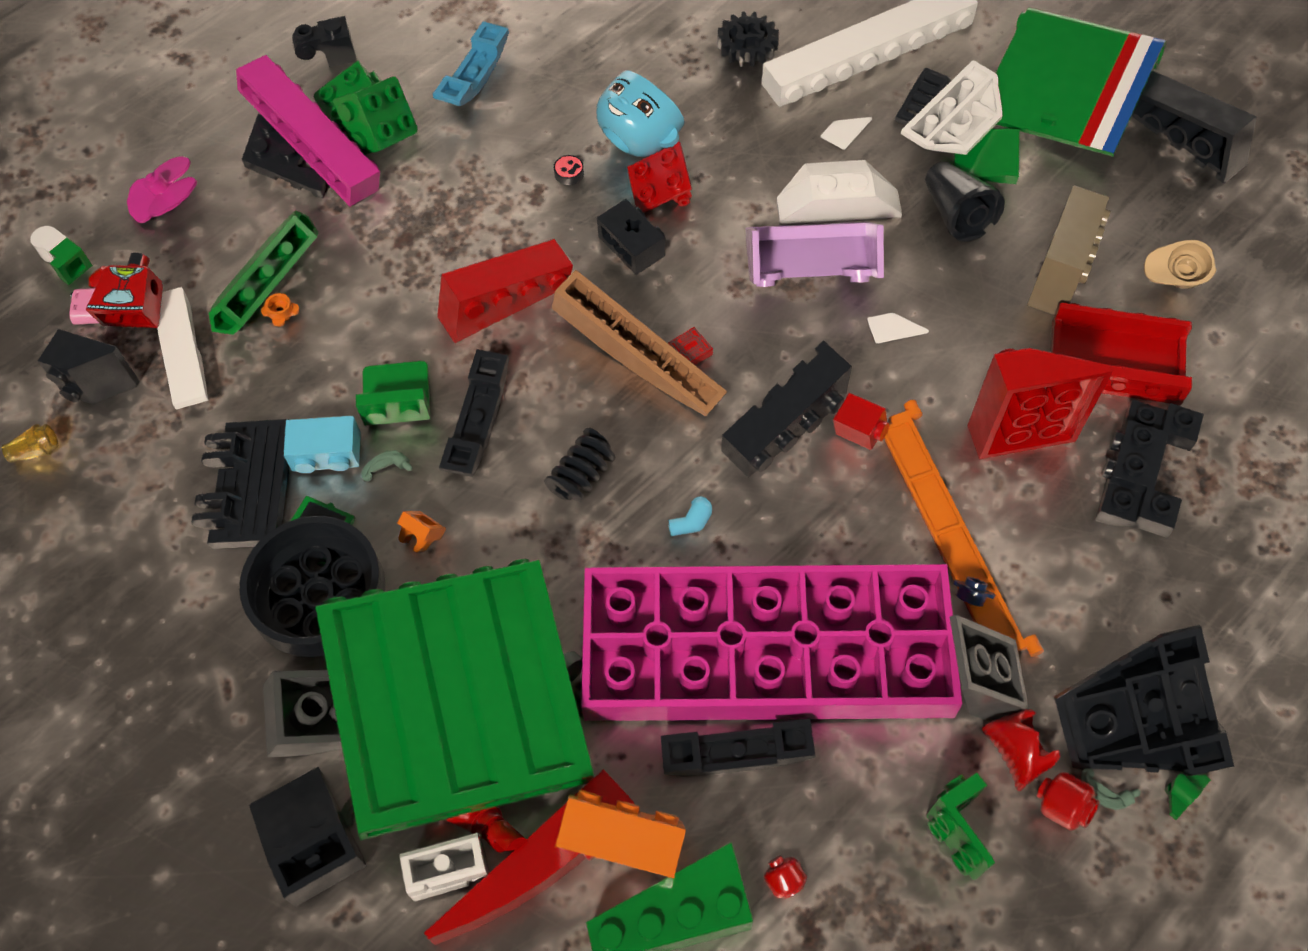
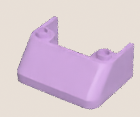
[746,222,884,287]

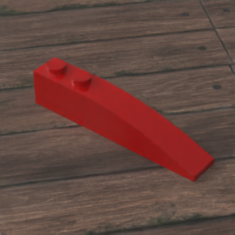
[424,769,635,945]

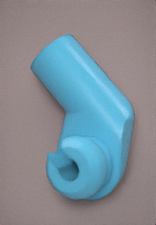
[668,496,712,536]

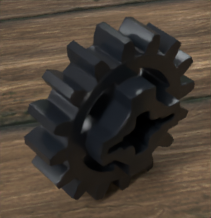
[717,11,779,67]

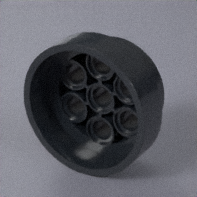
[239,516,386,657]

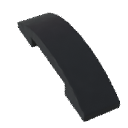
[439,349,509,477]
[661,719,815,775]

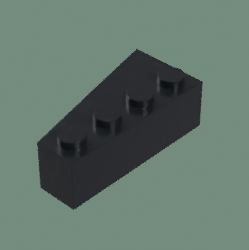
[1132,71,1257,184]
[721,340,852,478]

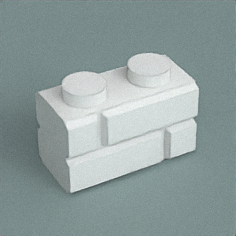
[400,833,490,901]

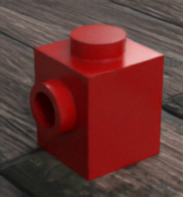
[833,393,889,450]

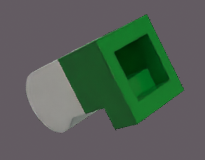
[30,226,93,285]

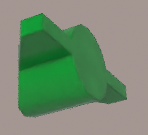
[1165,774,1211,820]

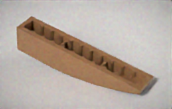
[552,270,727,416]

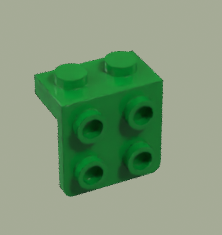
[313,61,382,133]
[333,76,418,155]
[356,361,430,426]
[926,773,995,880]

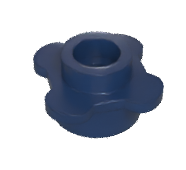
[953,576,995,607]

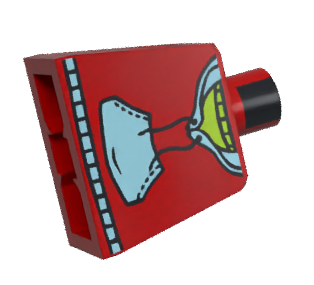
[86,253,163,328]

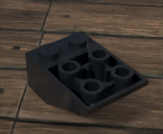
[249,767,366,907]

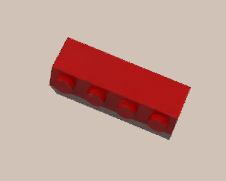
[967,348,1113,460]

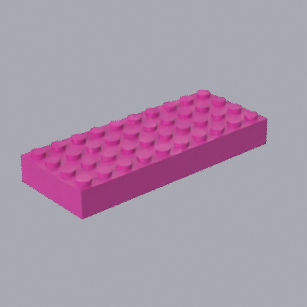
[581,564,962,721]

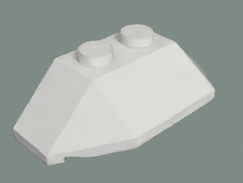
[901,60,1002,155]
[777,160,902,225]

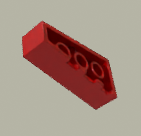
[437,239,573,343]

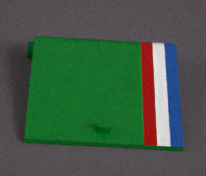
[996,7,1166,157]

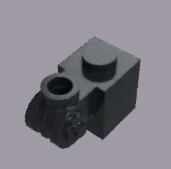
[292,16,357,67]

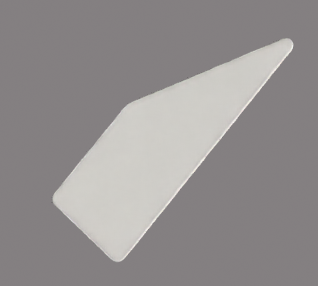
[821,117,872,150]
[867,313,929,344]

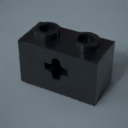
[597,199,666,275]

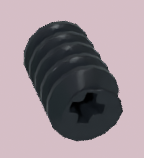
[544,428,616,502]

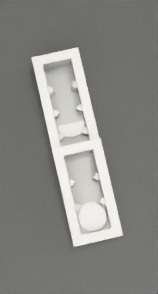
[157,287,208,410]

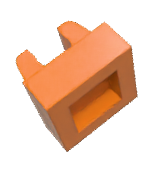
[397,511,446,553]

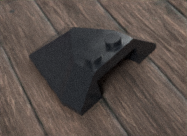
[1054,625,1234,775]

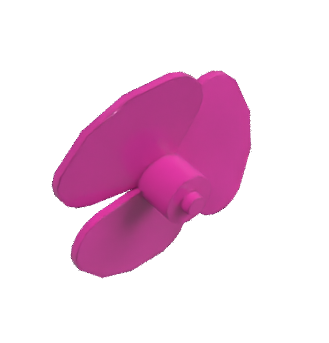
[127,156,197,223]

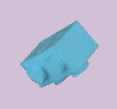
[284,416,361,473]

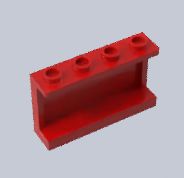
[1050,303,1192,405]

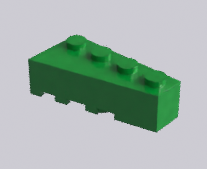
[586,842,753,951]

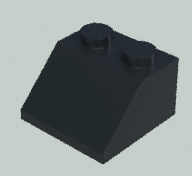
[38,329,140,404]

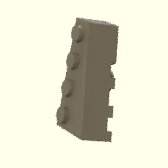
[1027,185,1111,315]

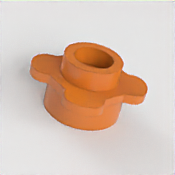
[261,293,300,327]

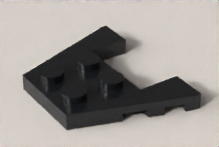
[241,114,328,198]

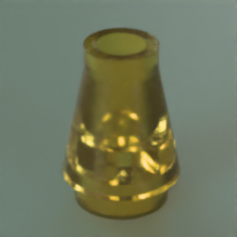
[2,424,59,463]

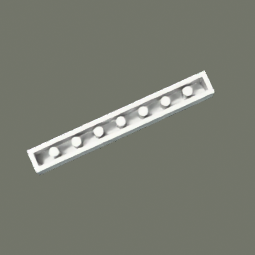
[762,0,978,107]

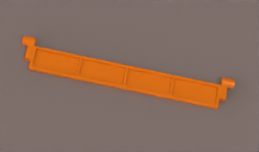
[884,400,1044,657]

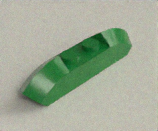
[208,210,319,335]

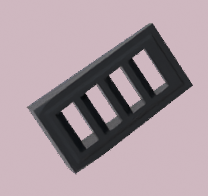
[895,68,950,125]

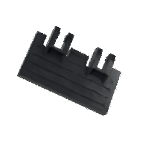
[191,419,291,549]

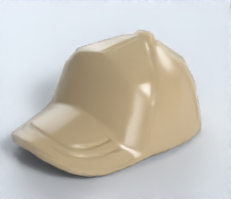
[1144,240,1217,289]

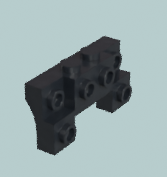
[1095,399,1204,538]

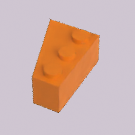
[555,790,686,878]

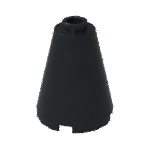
[925,161,1005,242]

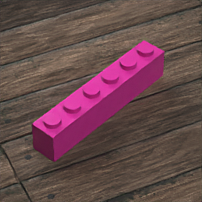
[236,55,380,207]

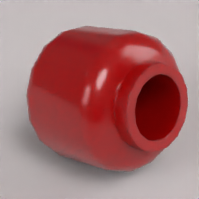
[1037,772,1100,831]

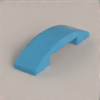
[433,21,509,106]

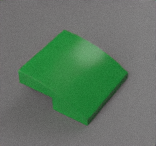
[954,129,1020,184]

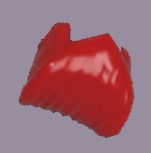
[981,709,1060,791]

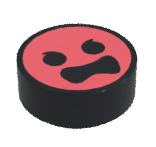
[554,155,584,185]

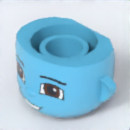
[596,70,685,157]

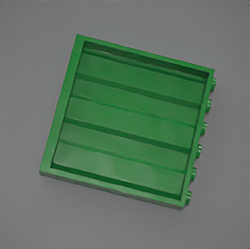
[315,559,594,840]

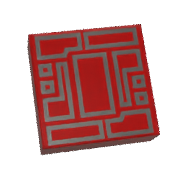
[668,327,713,365]

